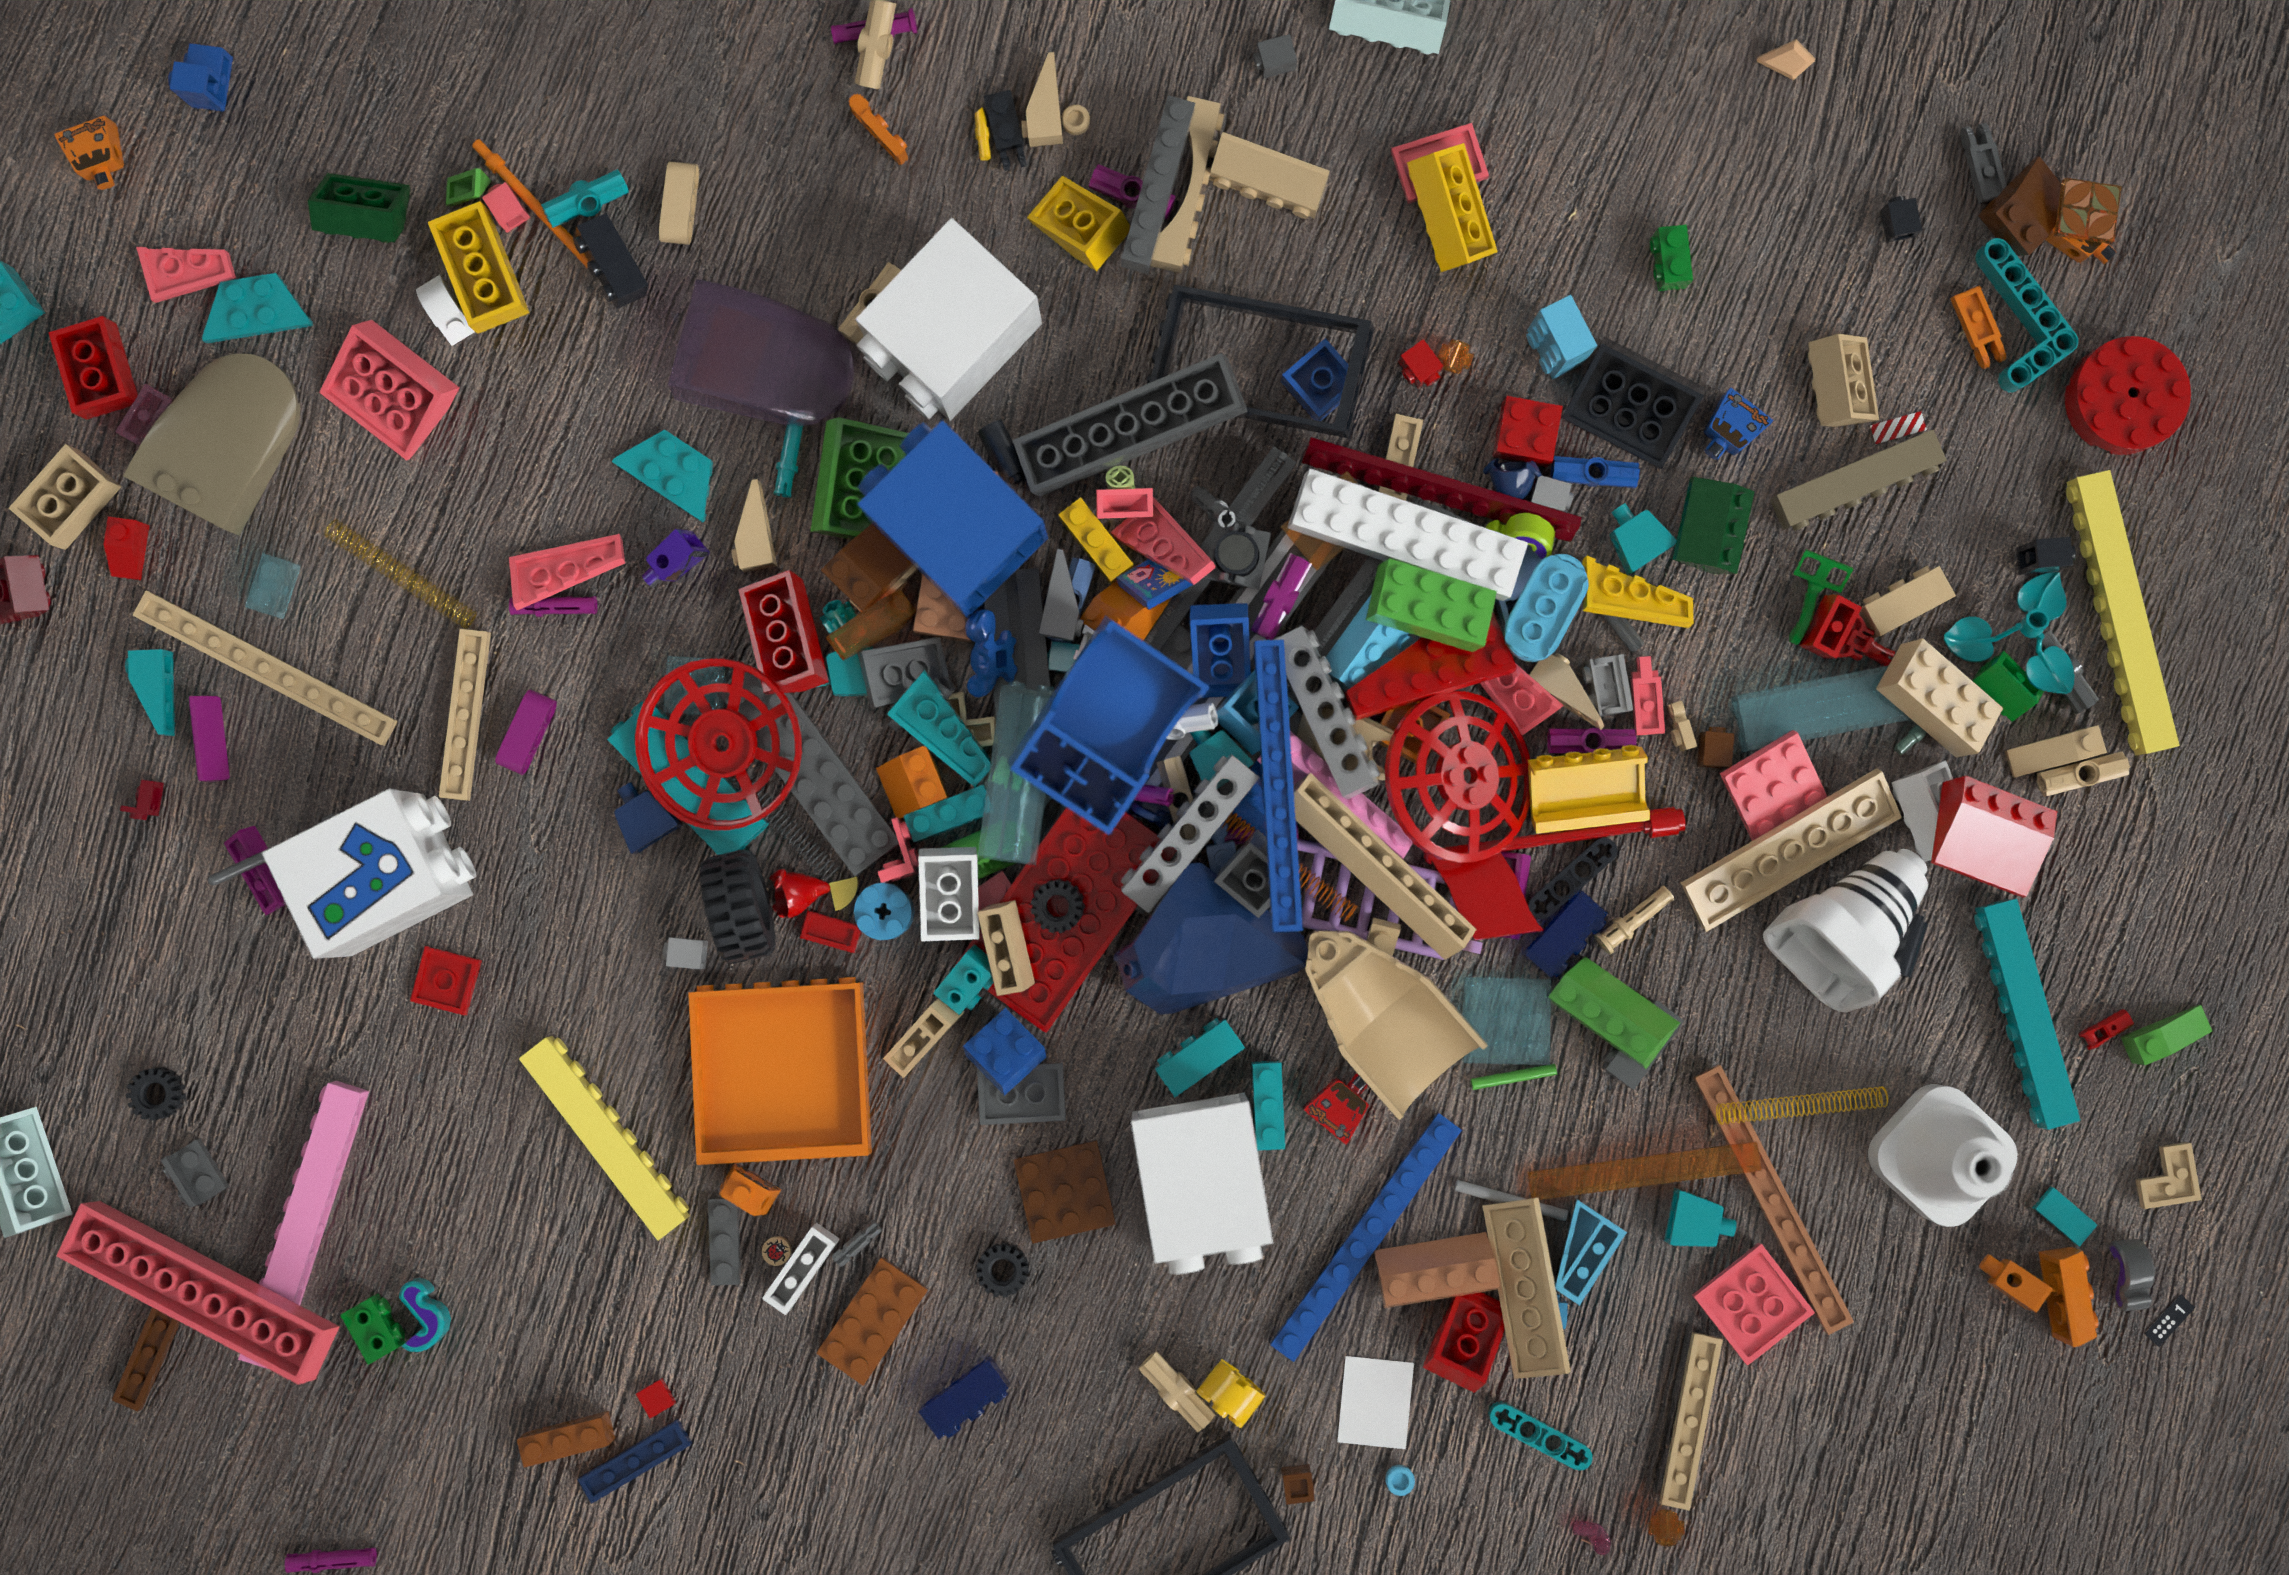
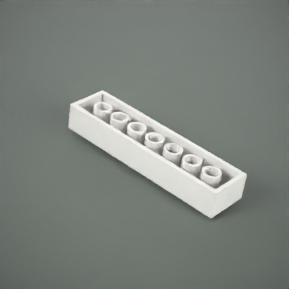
[1287,469,1528,601]

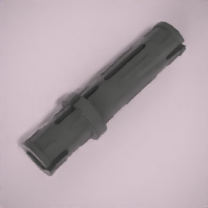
[1190,486,1236,528]

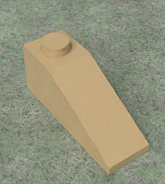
[1021,52,1063,147]
[732,479,777,572]
[1529,653,1604,730]
[2005,725,2107,778]
[883,998,965,1078]

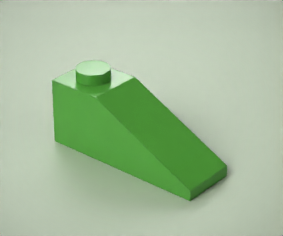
[2121,1005,2212,1065]

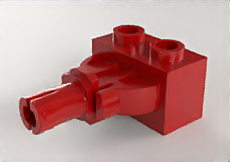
[1799,594,1895,667]

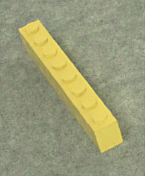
[519,1036,690,1240]

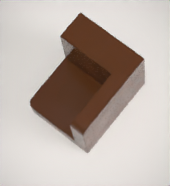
[1281,1464,1315,1505]

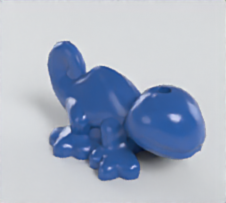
[965,610,1017,698]

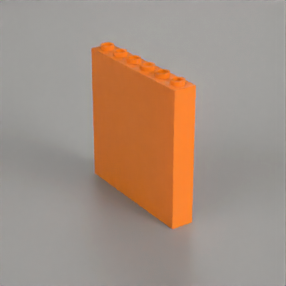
[688,977,872,1165]

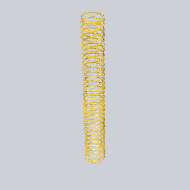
[1716,1086,1888,1125]

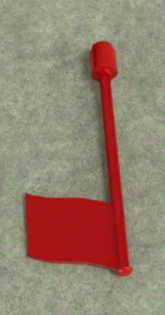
[1424,806,1686,941]

